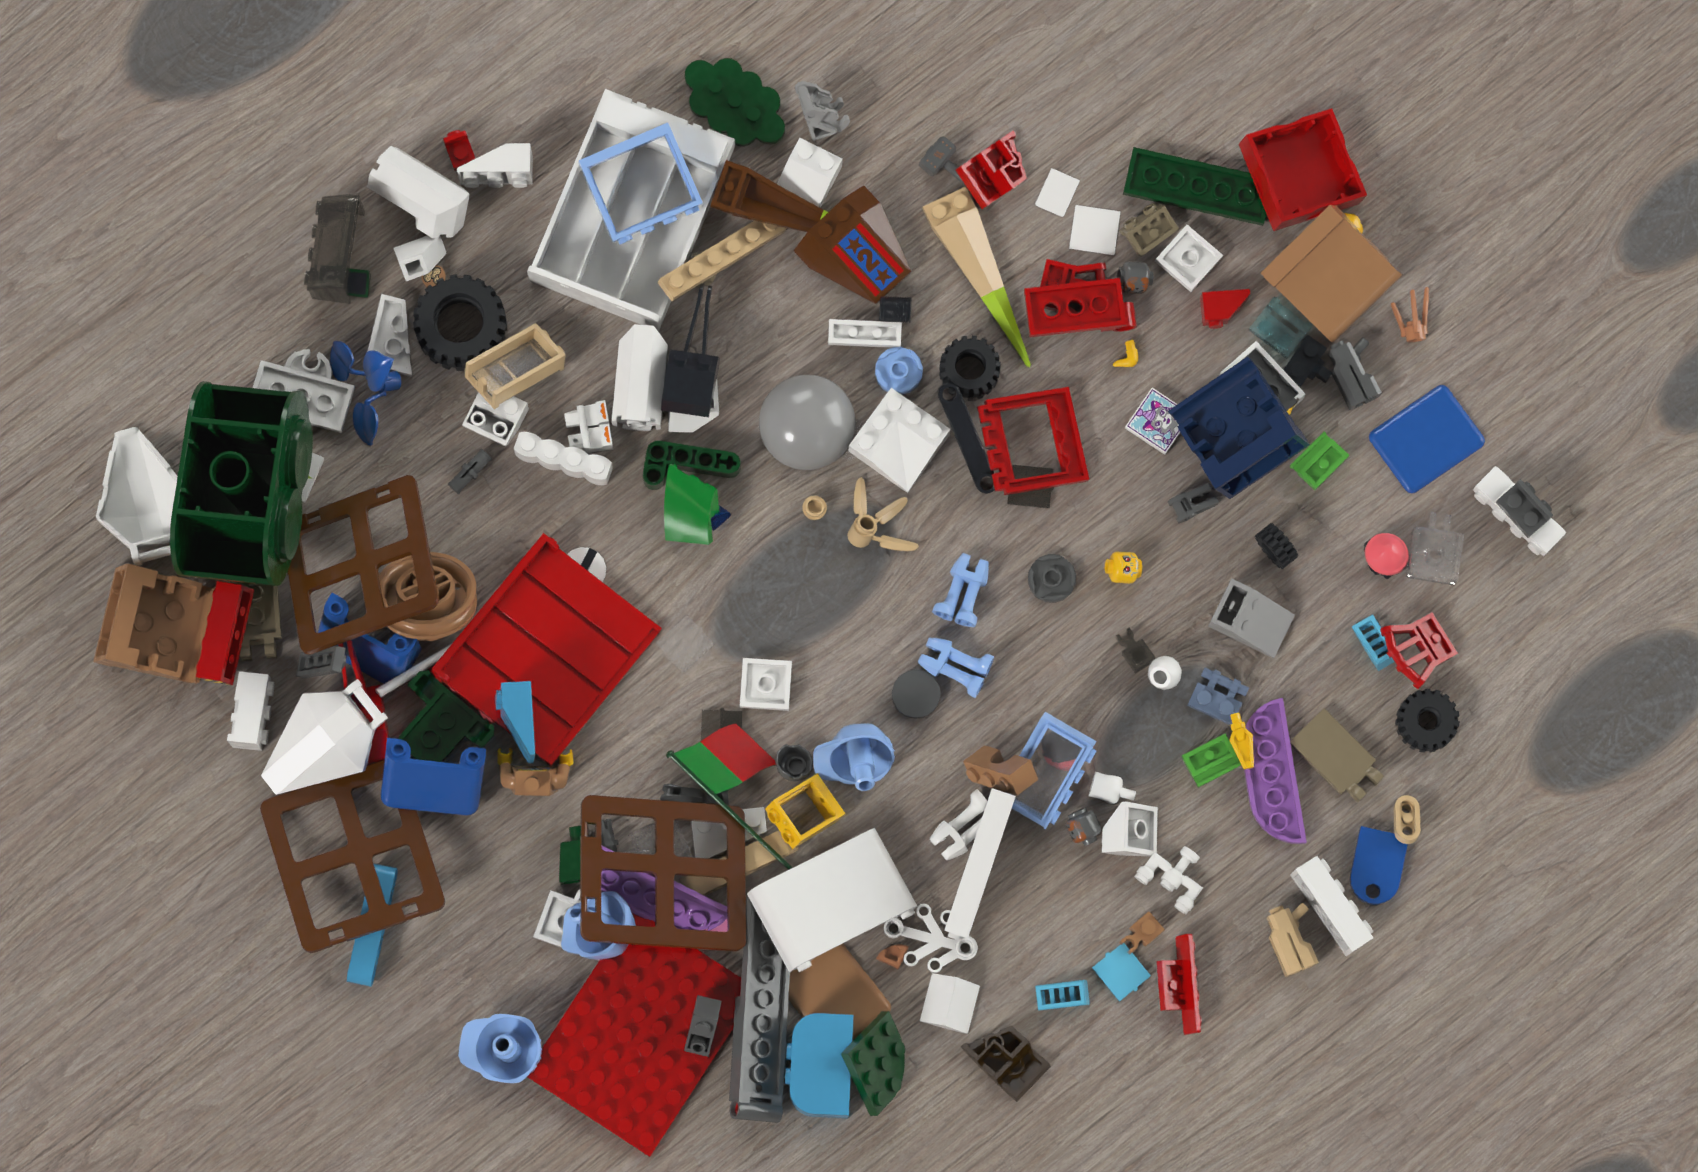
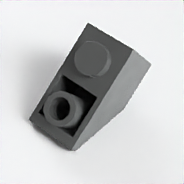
[684,995,722,1057]

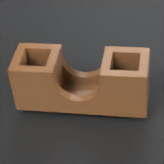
[963,745,1038,796]

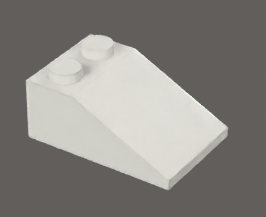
[777,138,843,208]

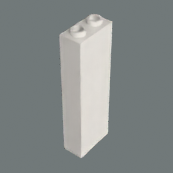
[944,788,1016,941]

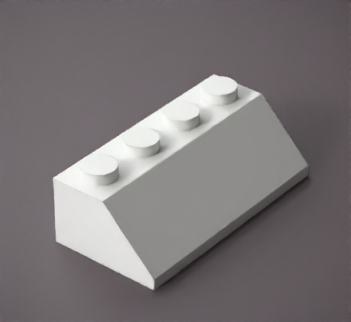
[1290,856,1373,956]

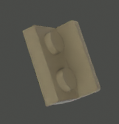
[1119,203,1179,257]

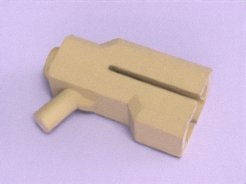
[1267,903,1319,977]

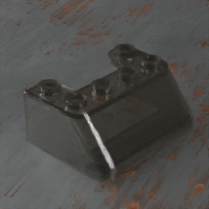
[304,194,365,304]

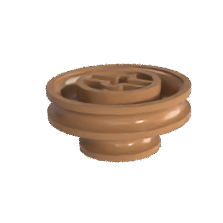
[379,552,477,641]

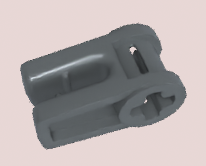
[1167,483,1219,524]

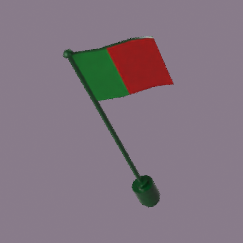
[666,724,793,870]

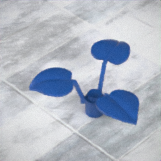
[330,341,402,446]

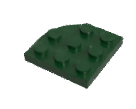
[841,1011,905,1116]

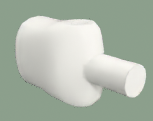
[1089,771,1136,804]

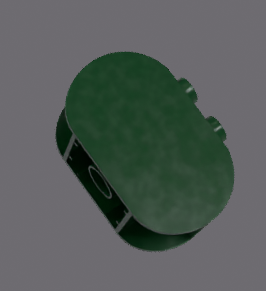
[170,381,313,586]

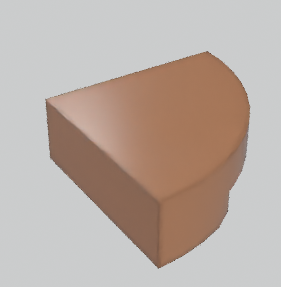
[876,944,909,969]

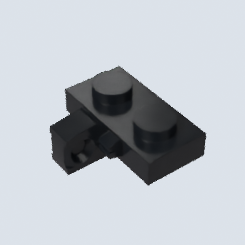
[1283,335,1332,388]

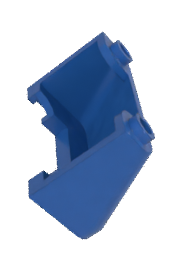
[318,593,422,684]
[381,738,486,815]

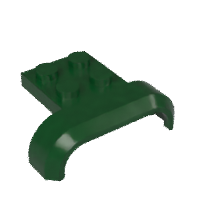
[397,670,494,762]

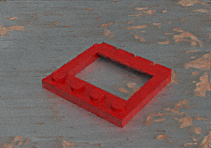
[977,387,1090,495]

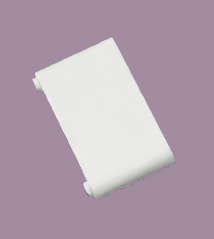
[747,828,917,972]

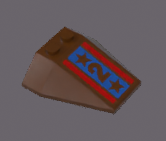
[794,186,911,304]

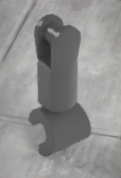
[660,784,729,805]

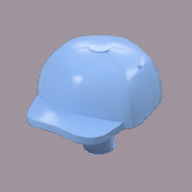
[813,723,895,791]
[561,891,636,960]
[458,1014,542,1083]

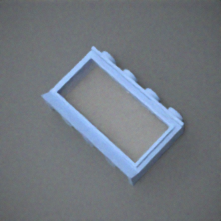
[1009,712,1097,829]

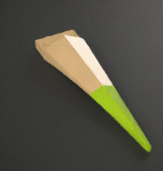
[922,186,1031,368]

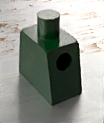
[559,826,581,885]

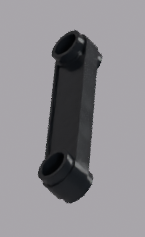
[937,382,995,494]

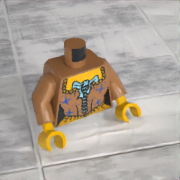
[497,748,574,796]

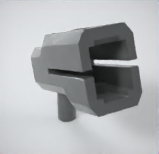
[1328,337,1382,410]

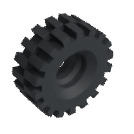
[1395,689,1460,753]

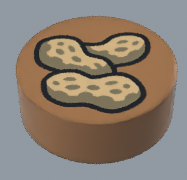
[421,265,446,287]

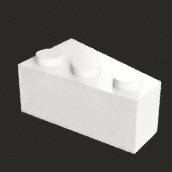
[227,672,274,751]

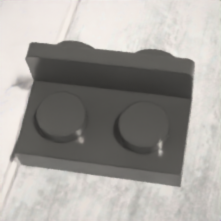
[1496,479,1553,538]

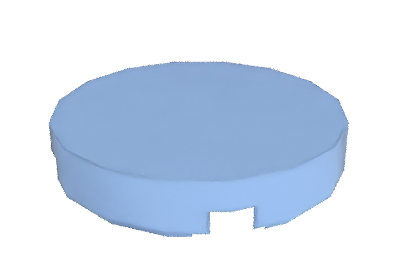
[875,347,923,395]

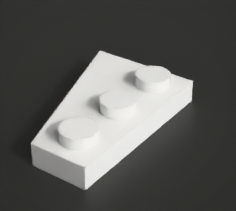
[691,807,767,859]

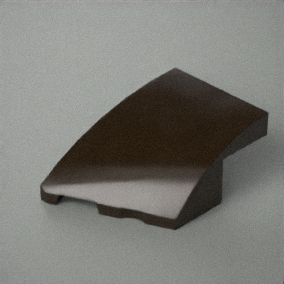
[961,1026,1051,1102]

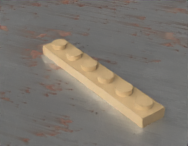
[657,221,787,301]

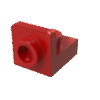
[443,130,476,171]

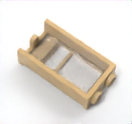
[465,323,565,409]

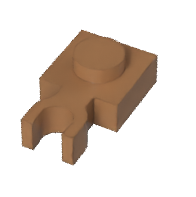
[1119,911,1165,954]

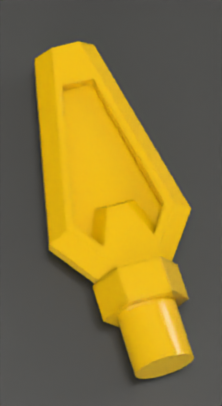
[1229,713,1254,770]

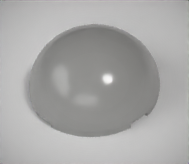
[759,374,856,470]

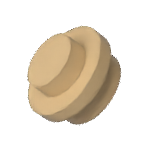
[803,496,827,520]

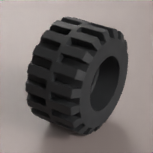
[939,335,1001,401]

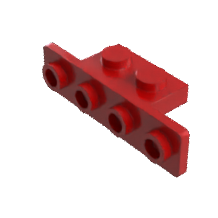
[1156,934,1202,1035]

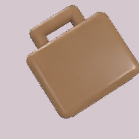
[788,944,891,1042]

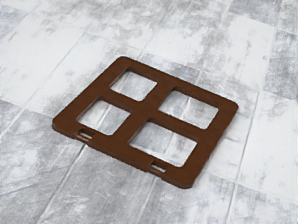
[288,475,439,655]
[260,760,445,953]
[580,795,746,951]

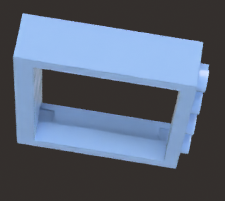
[578,123,703,244]

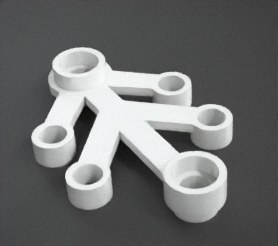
[884,904,978,973]

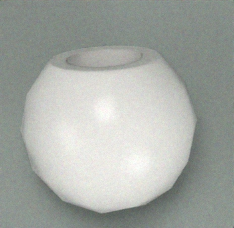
[1148,656,1182,690]

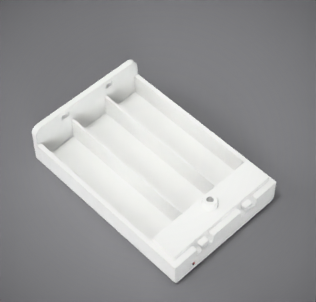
[527,89,735,331]

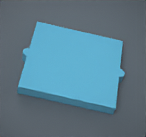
[1092,943,1151,1002]

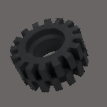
[1255,523,1298,569]

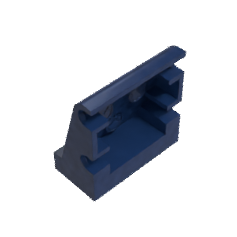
[1168,356,1310,499]

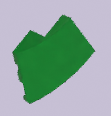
[664,464,719,545]

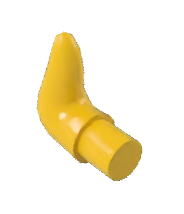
[1113,340,1138,368]

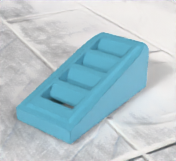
[1352,614,1394,671]
[1035,980,1090,1010]

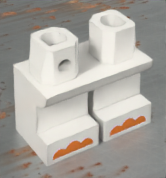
[564,400,613,453]

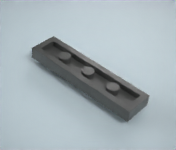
[296,646,346,679]

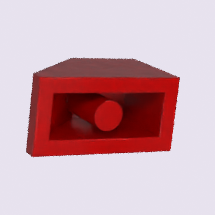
[1200,289,1251,329]

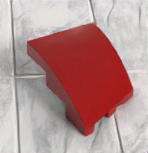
[955,130,1027,209]

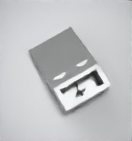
[1208,578,1295,658]

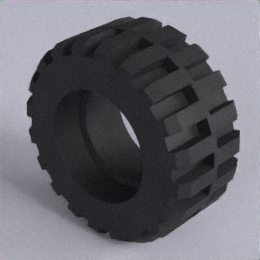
[413,274,507,371]

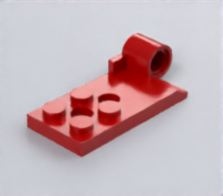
[1024,278,1137,337]

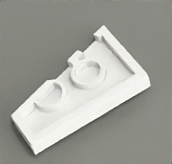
[367,294,412,377]

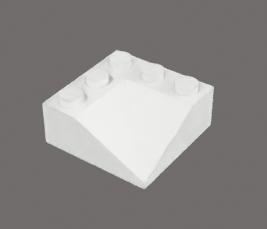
[848,388,951,493]

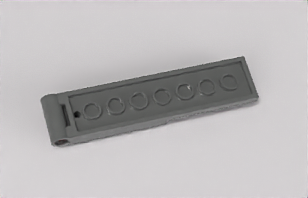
[729,897,790,1123]

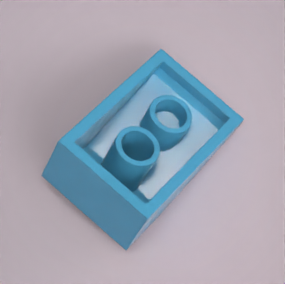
[495,681,535,764]

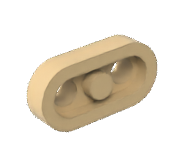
[1393,795,1421,844]

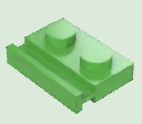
[1290,432,1349,490]
[1181,734,1241,788]

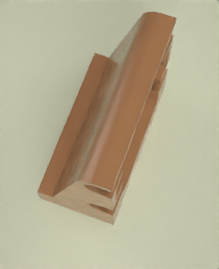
[1261,205,1403,342]
[93,563,215,684]

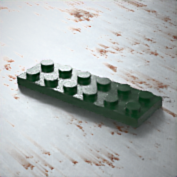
[1123,147,1266,226]

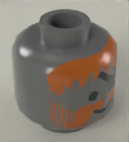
[1117,261,1154,294]
[1065,807,1102,846]

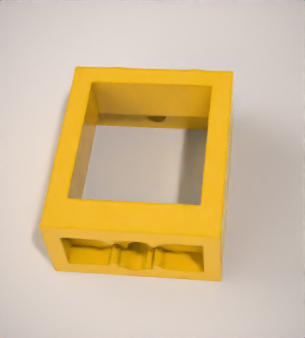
[765,773,845,849]

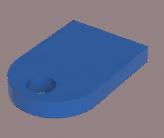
[1350,826,1408,905]

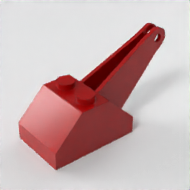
[338,640,389,763]

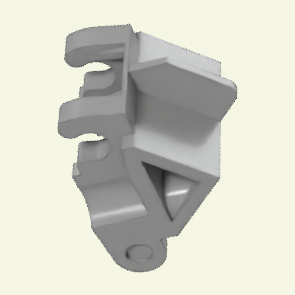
[795,81,850,141]

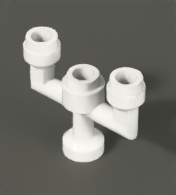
[1134,846,1203,915]

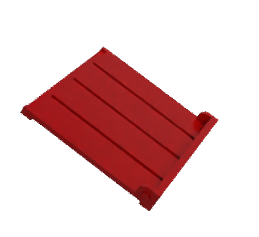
[431,533,662,766]

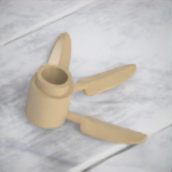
[848,477,919,551]

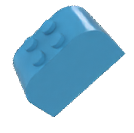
[785,1013,854,1119]

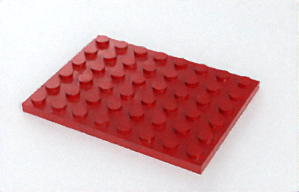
[527,913,741,1157]

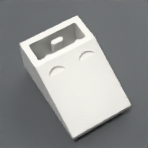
[457,143,533,188]

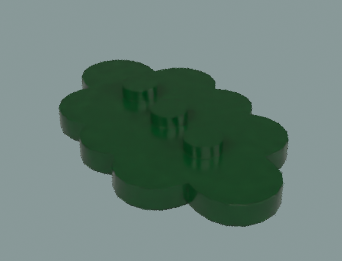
[684,58,785,147]

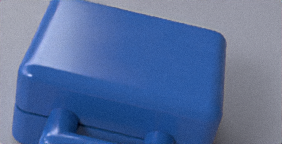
[1369,385,1485,493]

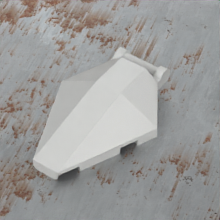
[96,427,178,566]
[261,679,388,795]

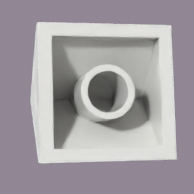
[920,973,980,1034]

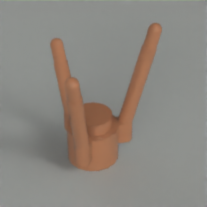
[1391,287,1429,342]

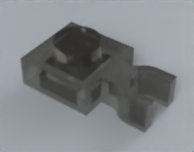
[1116,627,1156,674]

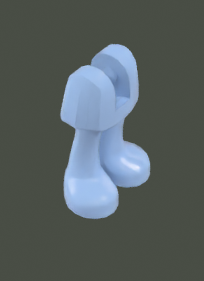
[932,553,989,627]
[918,637,994,698]

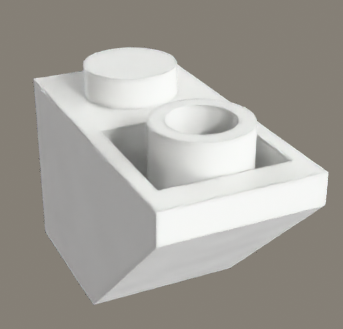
[394,235,446,281]

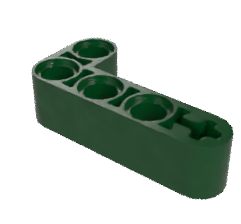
[643,441,741,490]

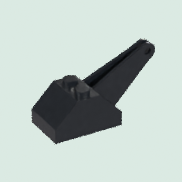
[661,284,720,418]

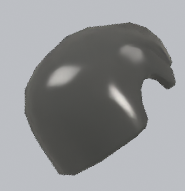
[775,744,813,781]

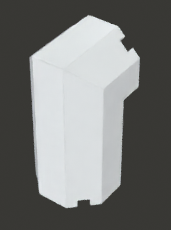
[367,146,470,238]
[612,324,668,431]

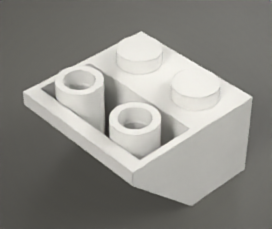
[462,392,529,446]

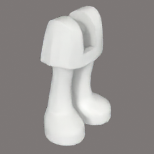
[929,789,987,860]

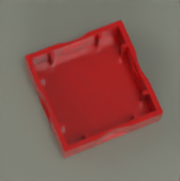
[1239,108,1367,231]

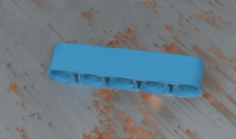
[347,863,398,987]

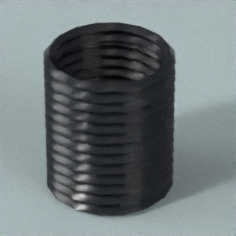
[879,296,912,323]

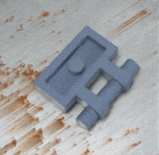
[1187,668,1249,725]

